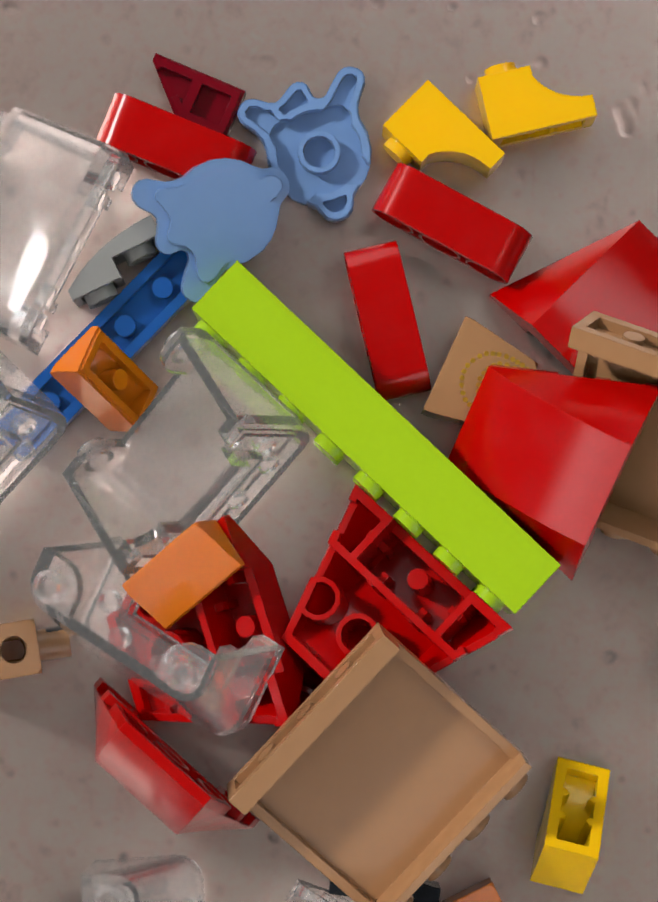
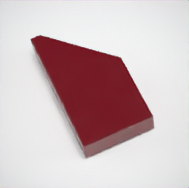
[153,53,246,136]

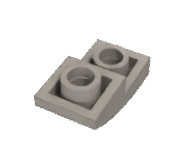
[68,215,157,309]

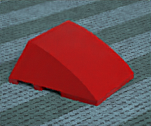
[489,220,658,374]
[448,364,658,581]
[281,484,514,679]
[109,515,305,727]
[94,677,260,835]

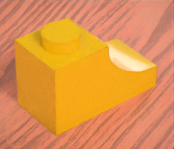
[475,62,597,148]
[382,80,505,179]
[530,757,610,894]

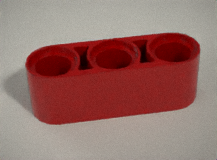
[94,93,257,179]
[372,163,533,284]
[344,240,431,401]

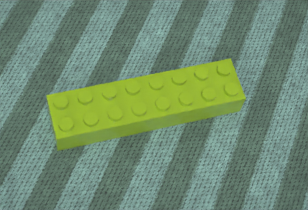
[192,260,561,614]

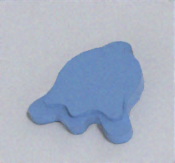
[237,66,372,223]
[131,158,290,303]

